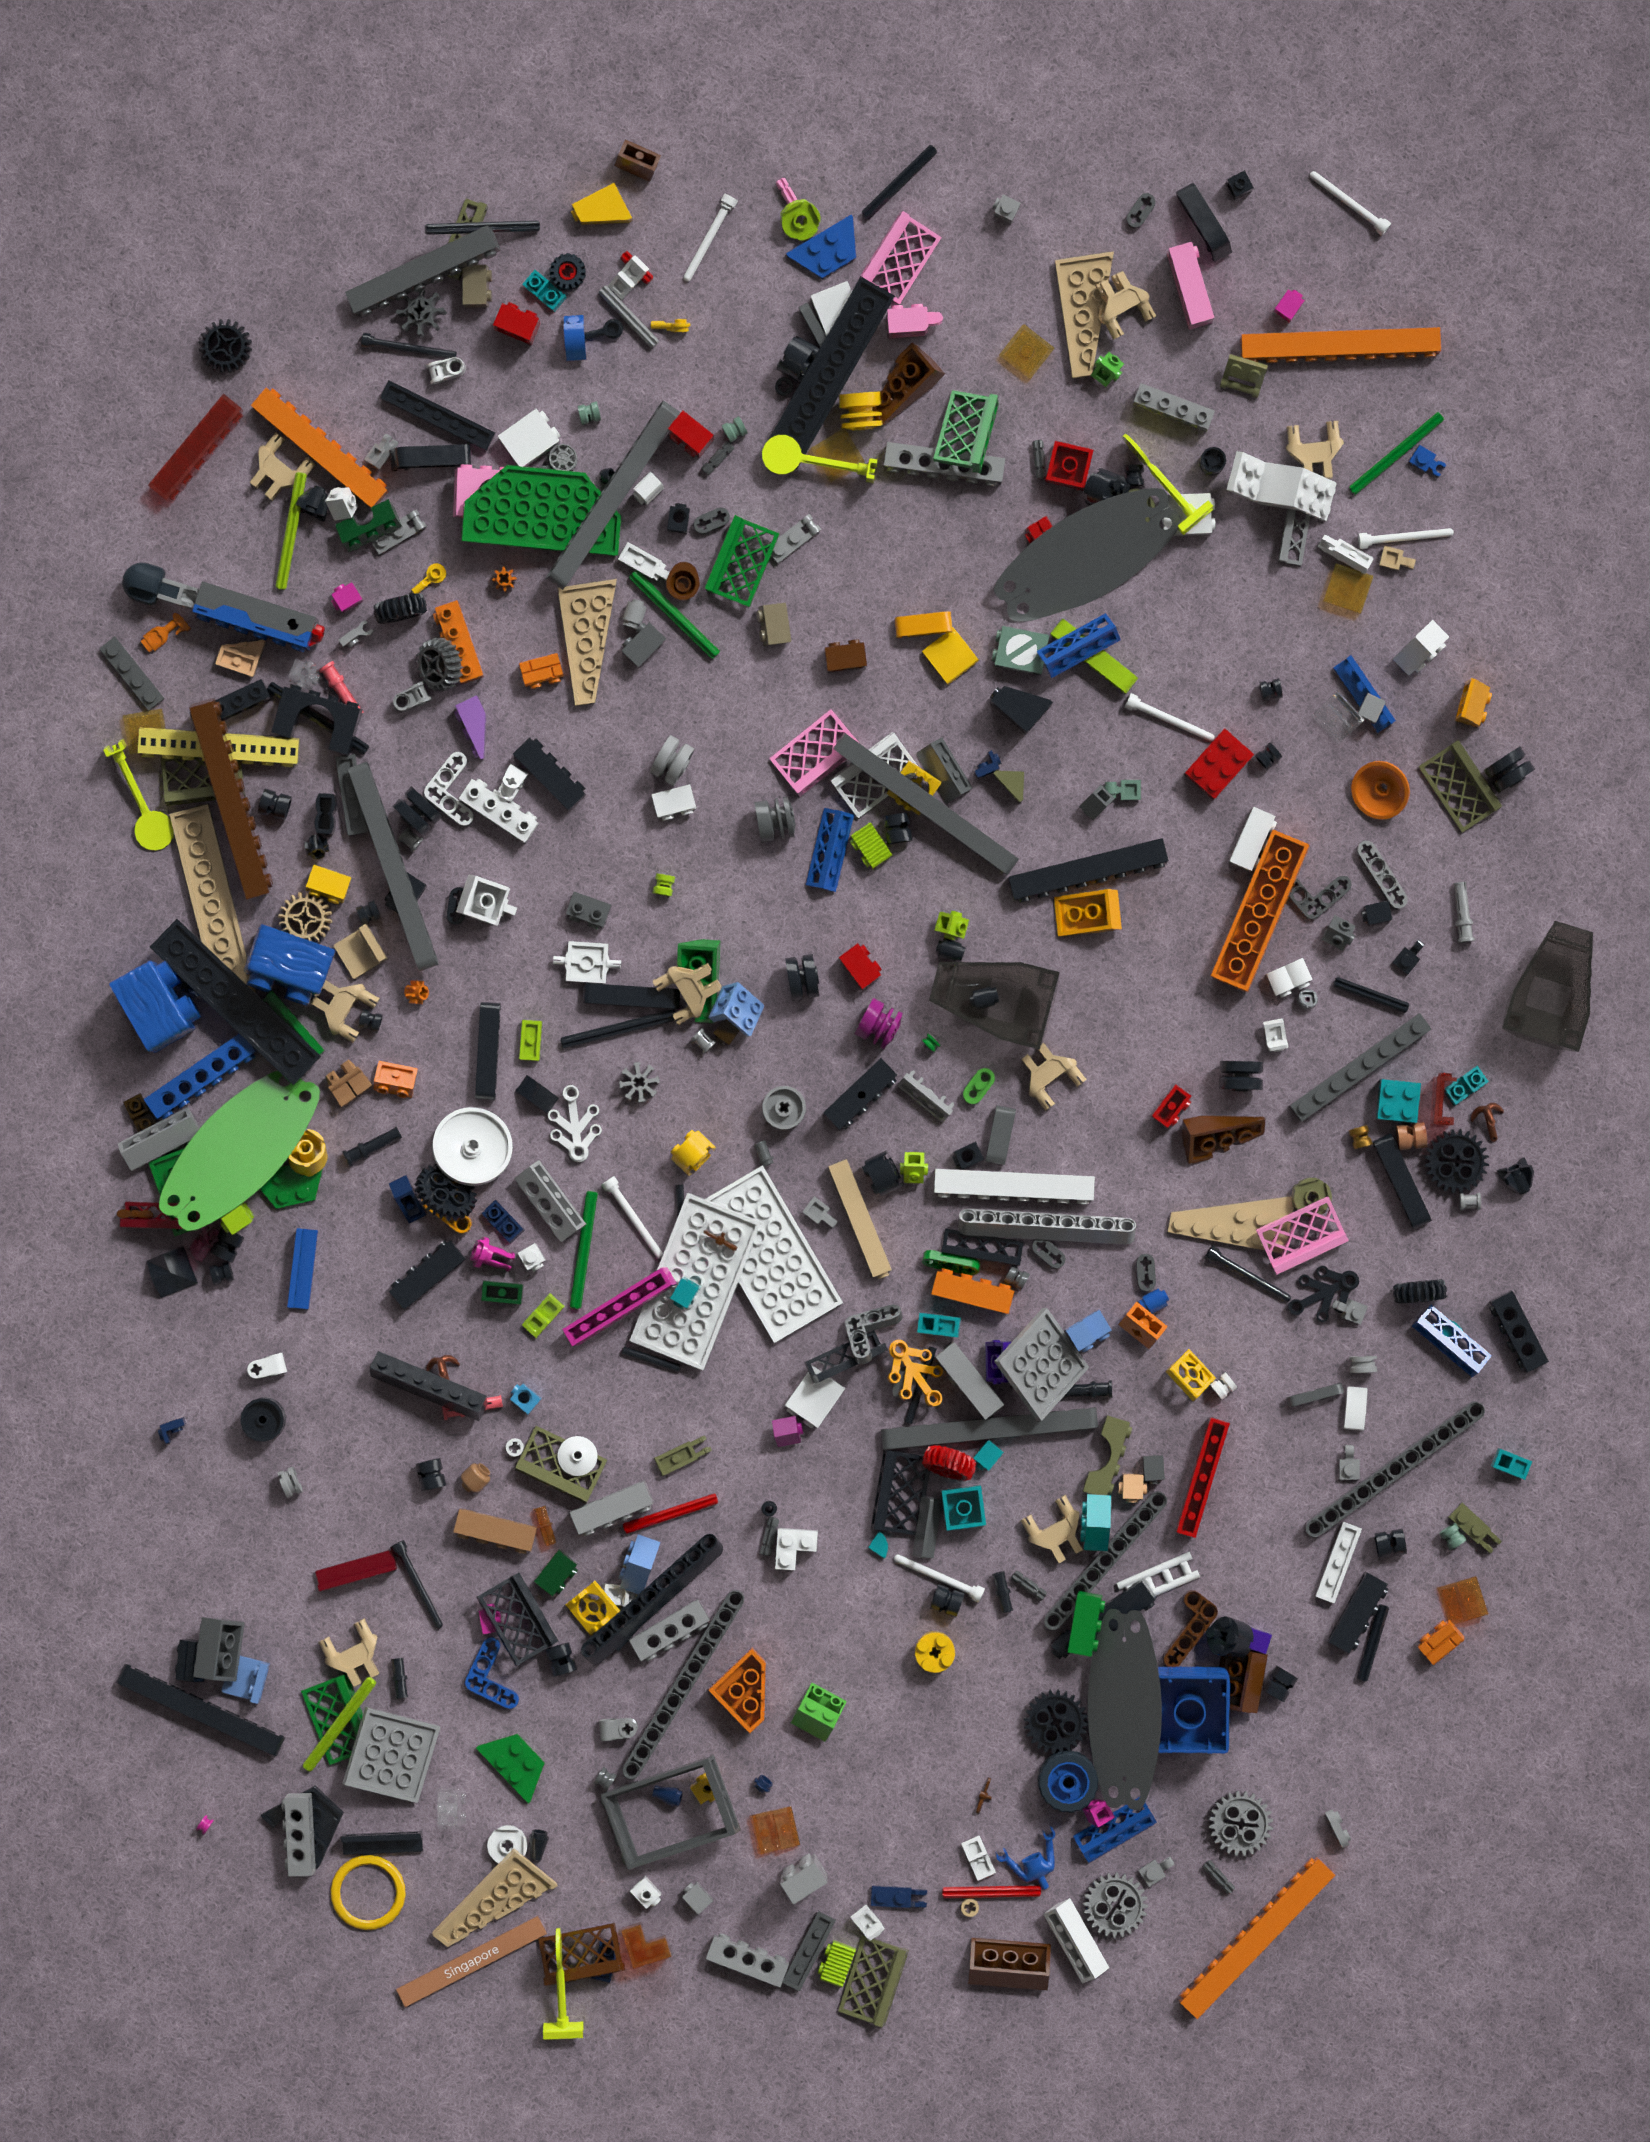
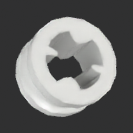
[506,1438,524,1457]

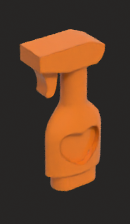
[140,613,191,653]

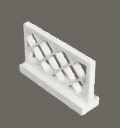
[829,732,919,818]

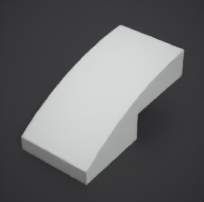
[608,256,649,300]
[1344,1386,1367,1431]
[602,1583,638,1607]
[961,1836,996,1882]

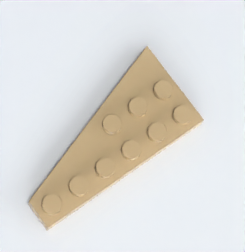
[1055,252,1114,379]
[558,579,617,706]
[1167,1196,1294,1254]
[432,1848,558,1947]

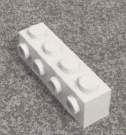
[459,779,539,843]
[1043,1898,1109,1984]

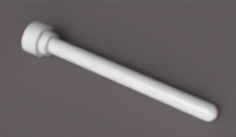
[1310,171,1391,236]
[683,193,738,282]
[1358,528,1454,549]
[1124,693,1215,742]
[601,1176,663,1259]
[894,1555,985,1603]

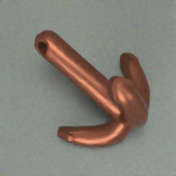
[1471,1103,1504,1142]
[426,1355,460,1380]

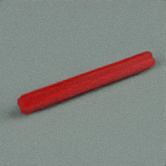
[623,1494,718,1534]
[942,1885,1041,1898]

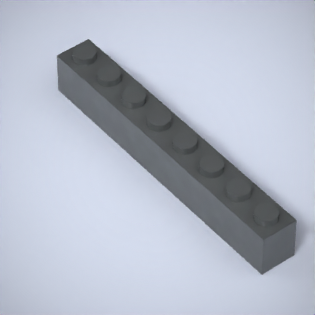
[345,226,501,317]
[1289,1013,1431,1122]

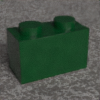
[481,1280,524,1304]
[534,1549,578,1596]

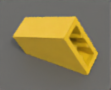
[571,183,633,225]

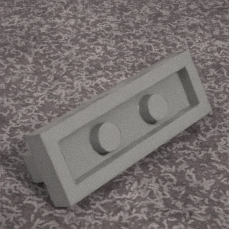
[897,1070,954,1123]

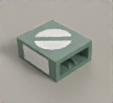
[991,626,1049,676]

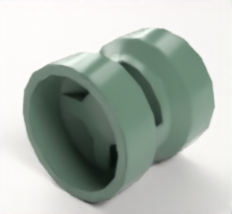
[578,401,601,425]
[721,416,748,443]
[1439,1523,1466,1550]

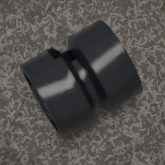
[1199,447,1226,476]
[258,789,292,821]
[884,813,912,844]
[210,1227,244,1263]
[415,1458,446,1491]
[1374,1529,1407,1559]
[930,1584,964,1618]
[545,1642,577,1677]
[1262,1665,1298,1702]

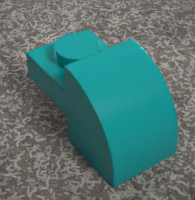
[917,1313,961,1338]
[1491,1448,1533,1480]

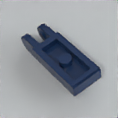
[871,1885,927,1908]

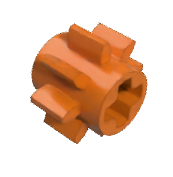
[492,567,517,592]
[404,980,429,1004]

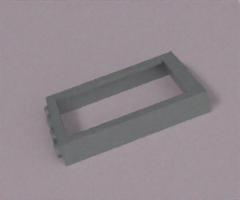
[601,1755,741,1870]

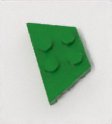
[260,1165,323,1209]
[476,1733,545,1804]

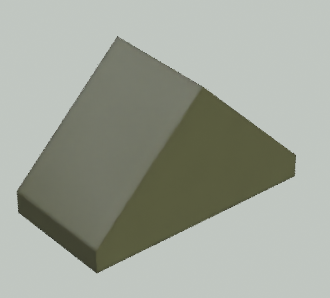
[993,770,1024,803]

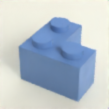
[1065,1310,1112,1352]
[618,1534,661,1594]

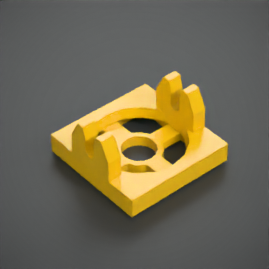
[886,760,942,815]
[1165,1349,1216,1401]
[565,1581,620,1635]

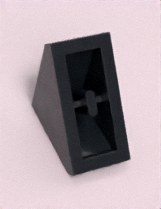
[516,1075,559,1114]

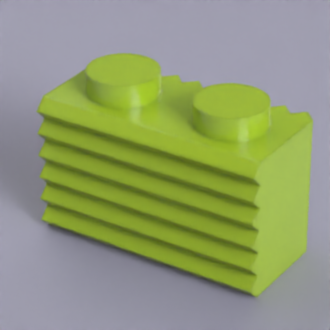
[850,822,893,869]
[817,1940,856,1988]

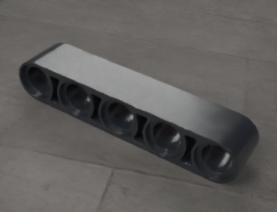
[582,983,680,1009]
[475,1002,501,1100]
[1372,1133,1432,1229]

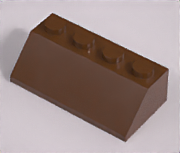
[968,1937,1051,1991]

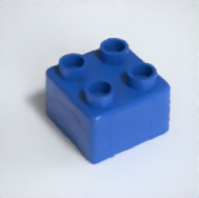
[244,924,336,1006]
[109,961,201,1053]
[1158,1667,1230,1754]

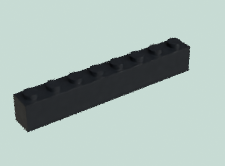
[1008,838,1169,903]

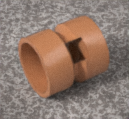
[1396,1122,1427,1151]

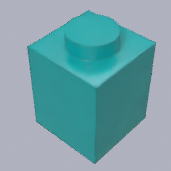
[670,1277,701,1309]
[973,1439,1004,1471]

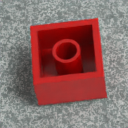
[493,302,541,346]
[668,410,715,458]
[1045,441,1094,491]

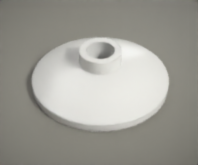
[558,1436,597,1476]

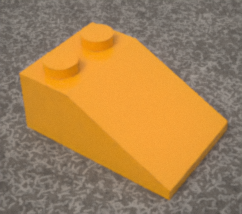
[1455,678,1492,727]
[1054,889,1122,937]

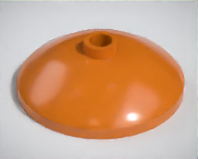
[1351,761,1410,819]

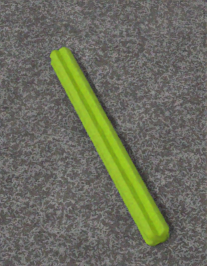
[276,472,307,590]
[303,1677,376,1772]

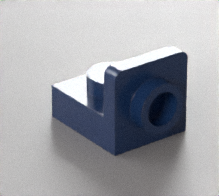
[975,750,1002,779]
[158,1417,186,1444]

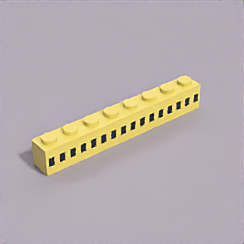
[138,727,299,767]

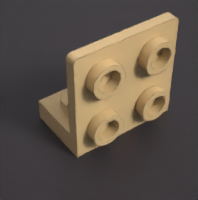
[334,924,388,979]

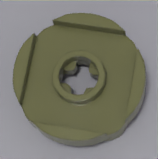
[1292,1177,1332,1217]

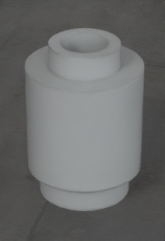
[622,599,647,629]

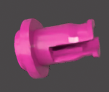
[470,1236,515,1272]

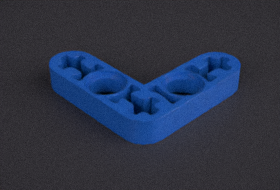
[465,1637,519,1709]

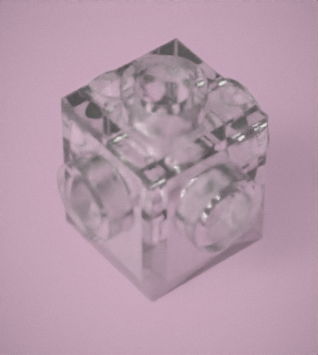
[288,659,321,690]

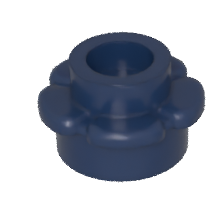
[754,1775,773,1793]

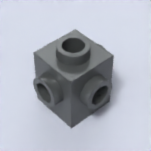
[1322,915,1355,951]

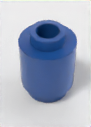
[1139,1288,1169,1314]

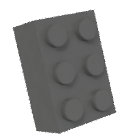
[193,1617,245,1682]

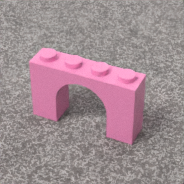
[453,464,504,518]

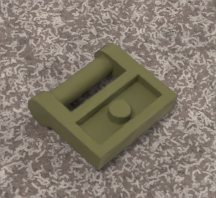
[1220,354,1268,398]

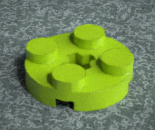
[780,199,821,240]

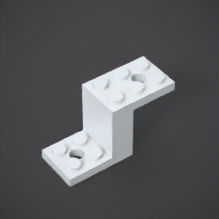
[1227,451,1336,521]

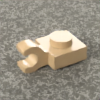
[1379,546,1416,571]

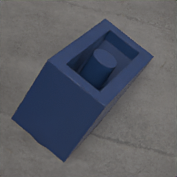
[389,1175,427,1224]

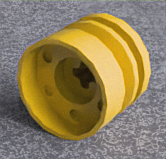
[839,391,883,431]

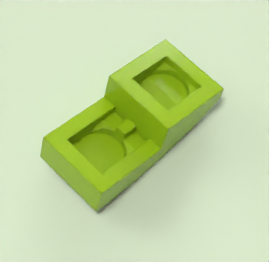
[522,1293,565,1338]

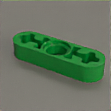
[922,1250,980,1275]

